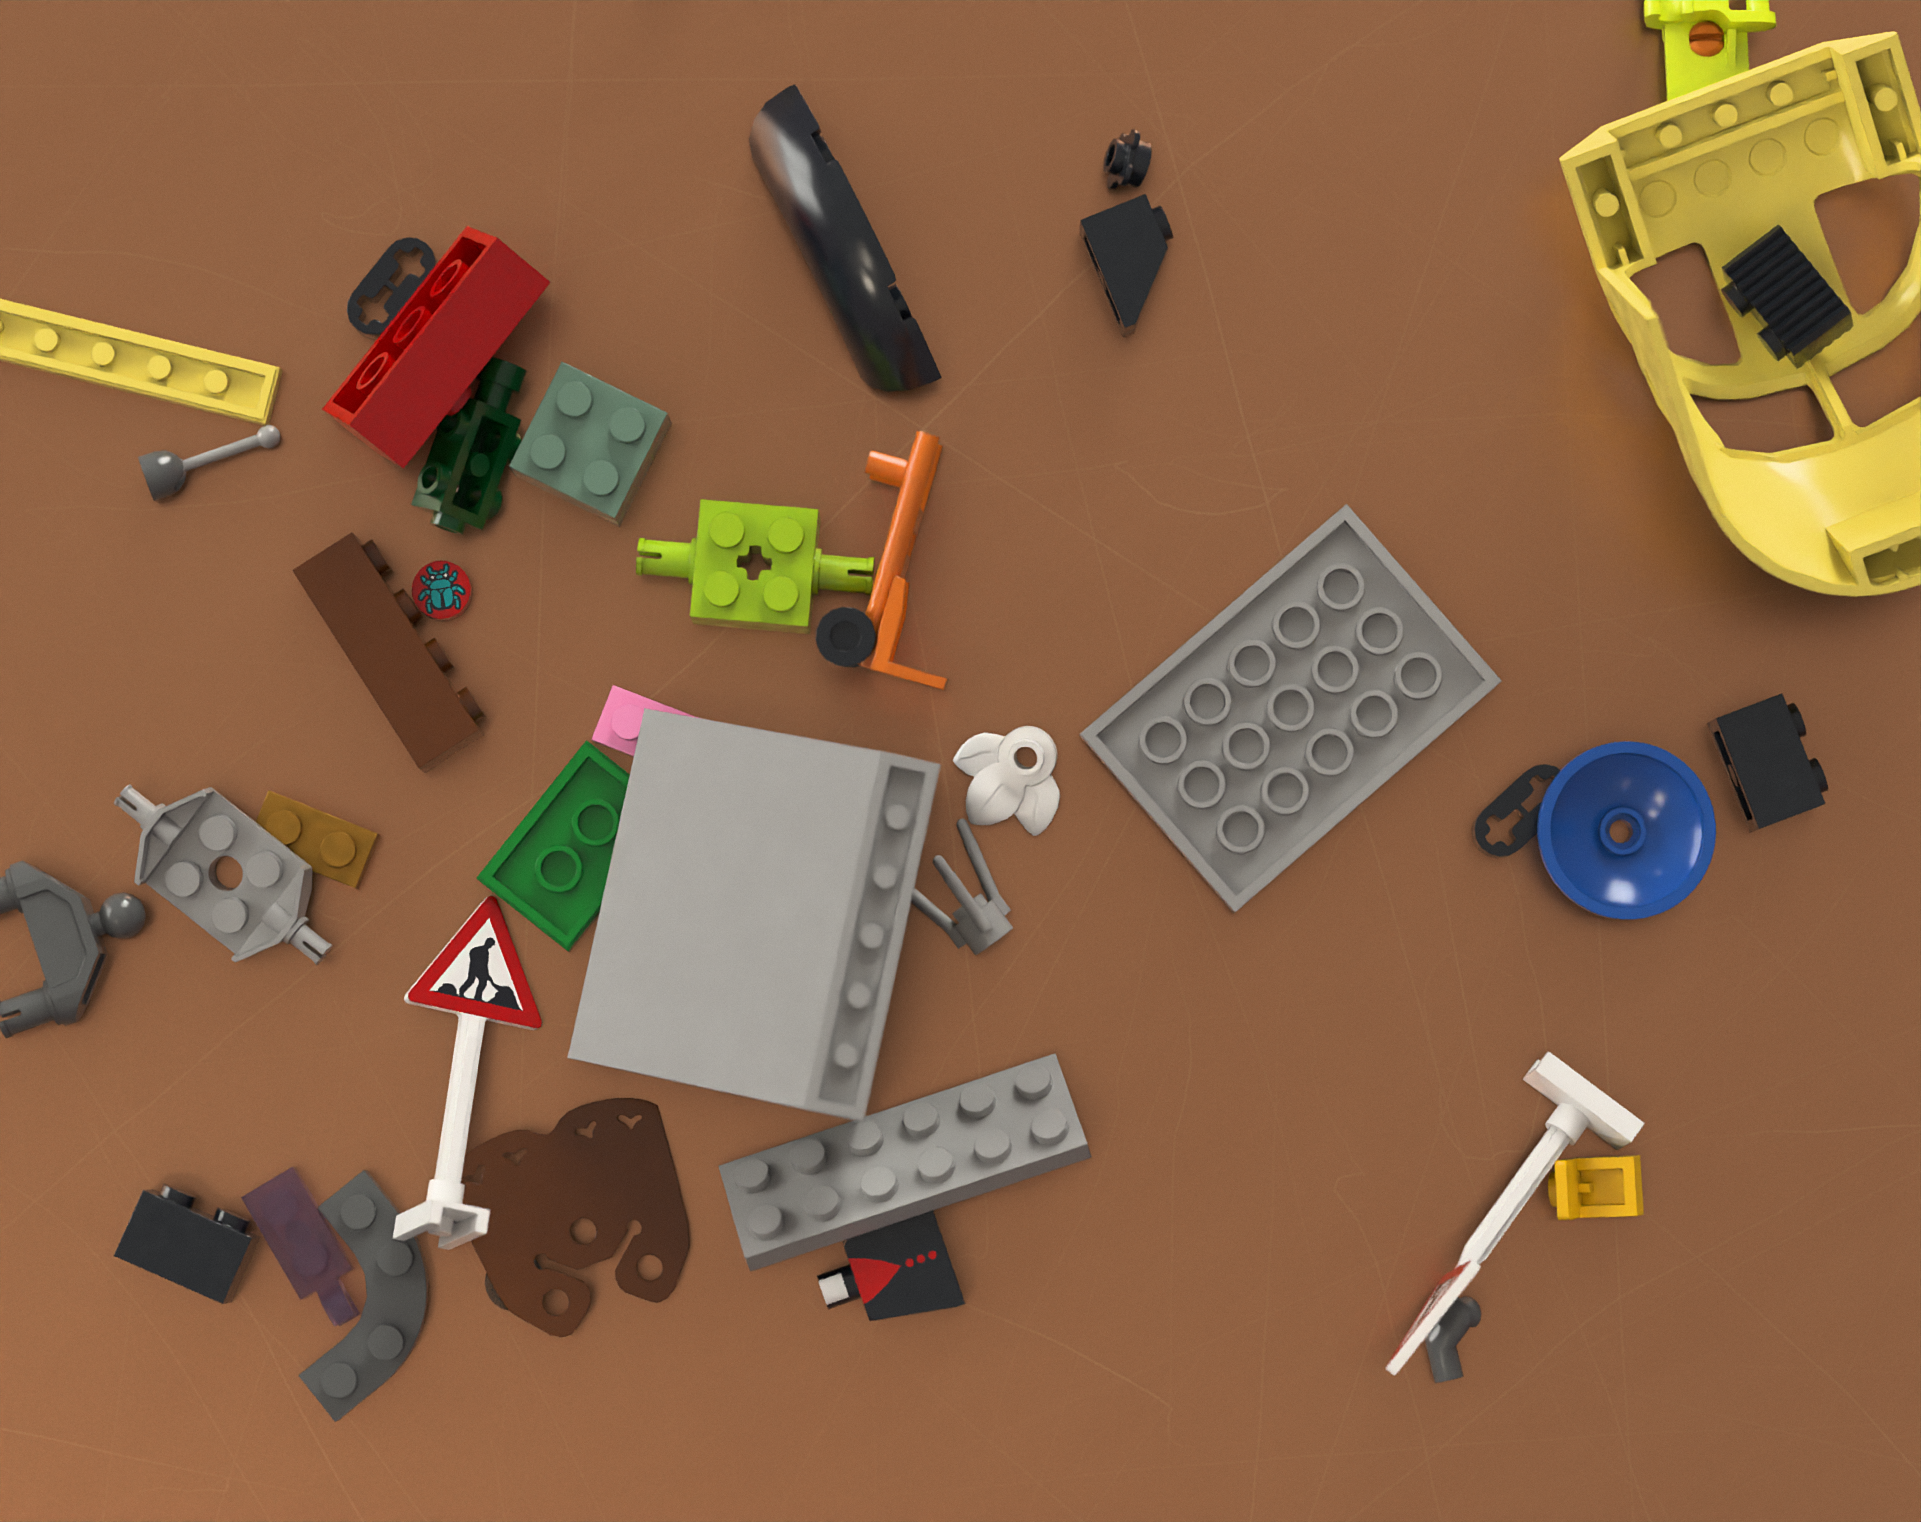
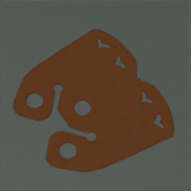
[461,1098,690,1337]

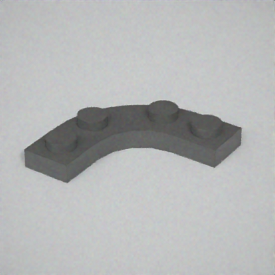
[298,1170,429,1422]

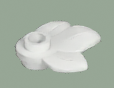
[953,726,1060,836]

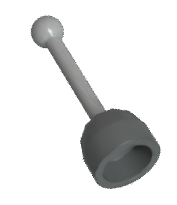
[138,425,280,501]

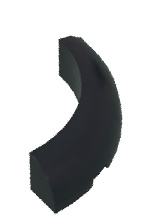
[749,84,942,392]

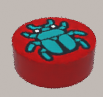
[412,561,473,621]

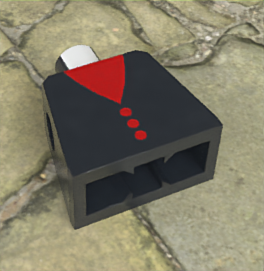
[817,1211,965,1321]

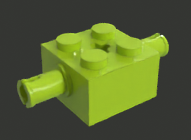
[636,499,875,634]

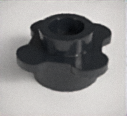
[1103,129,1152,190]

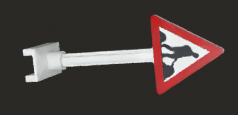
[393,895,542,1250]
[1385,1052,1645,1376]

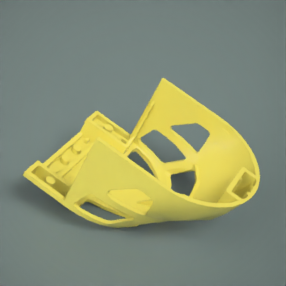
[1559,31,1921,597]

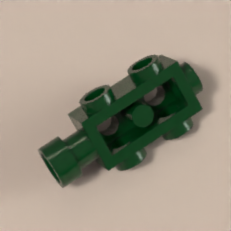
[411,357,527,535]

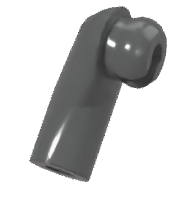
[1424,1296,1482,1383]

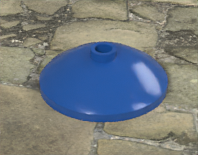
[1537,741,1716,920]

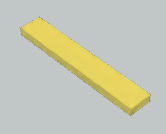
[0,299,283,426]

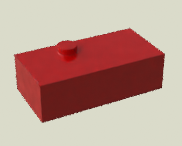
[322,226,551,469]

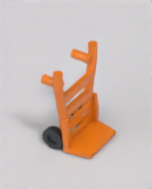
[815,431,949,690]

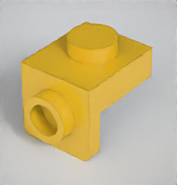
[1548,1155,1644,1220]

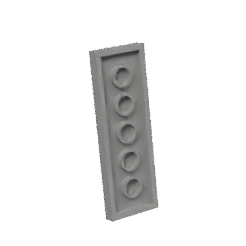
[718,1053,1091,1272]

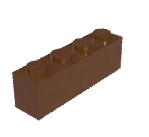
[292,532,485,773]

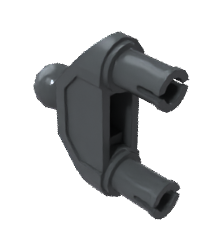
[0,860,146,1038]

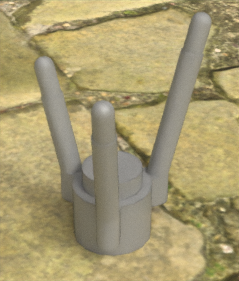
[911,819,1013,955]

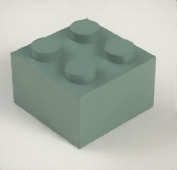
[509,362,672,527]

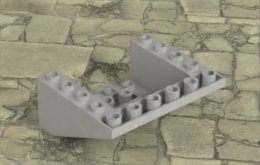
[568,708,941,1122]

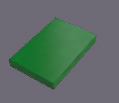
[476,740,630,952]

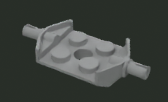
[114,784,333,965]

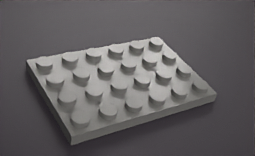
[1079,504,1502,913]

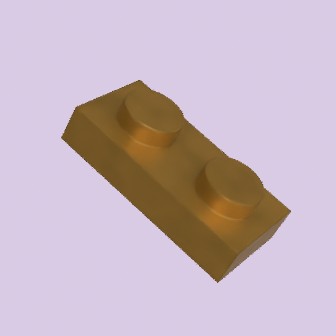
[256,790,380,889]

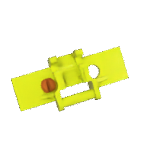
[1644,0,1776,101]

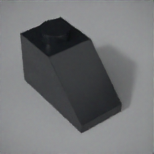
[1079,194,1173,338]

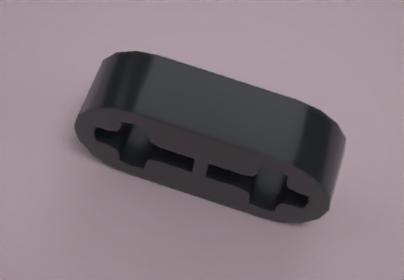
[347,237,438,339]
[1472,764,1560,858]

